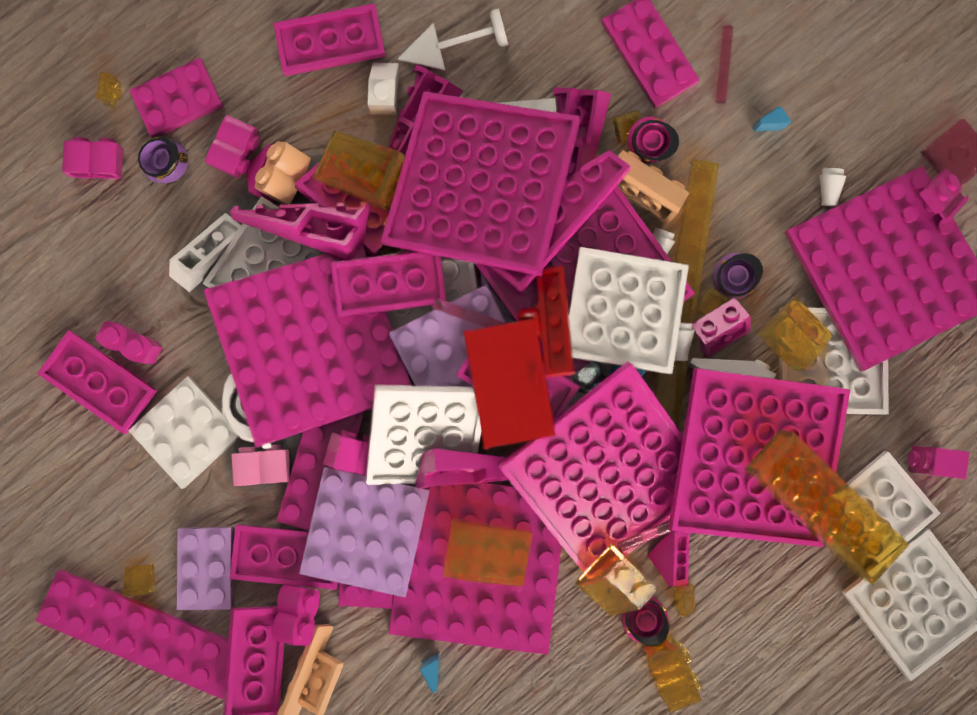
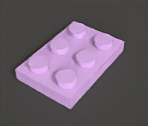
[177,527,234,610]

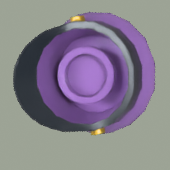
[138,137,188,183]
[713,253,763,299]

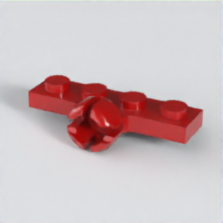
[518,266,574,378]

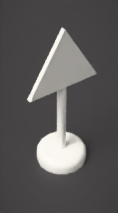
[398,8,508,71]

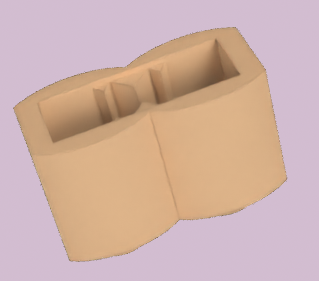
[254,141,311,204]

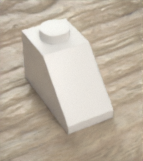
[368,62,399,115]

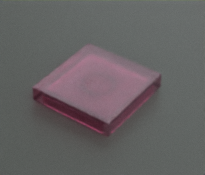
[920,118,977,187]

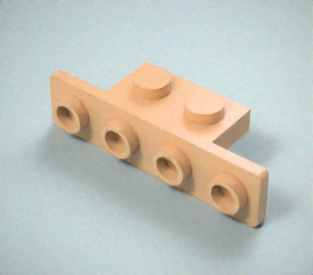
[277,624,344,715]

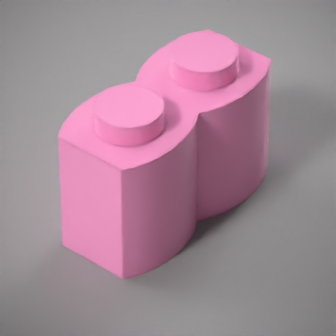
[232,444,291,486]

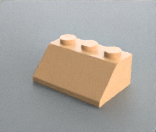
[617,150,689,224]

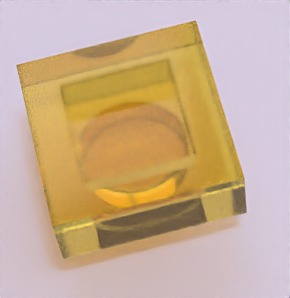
[95,72,122,108]
[612,110,641,144]
[695,287,731,316]

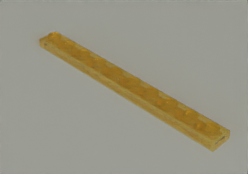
[654,159,719,421]

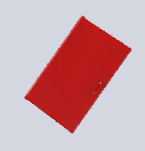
[463,319,556,449]

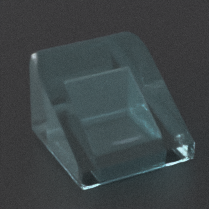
[570,361,602,394]

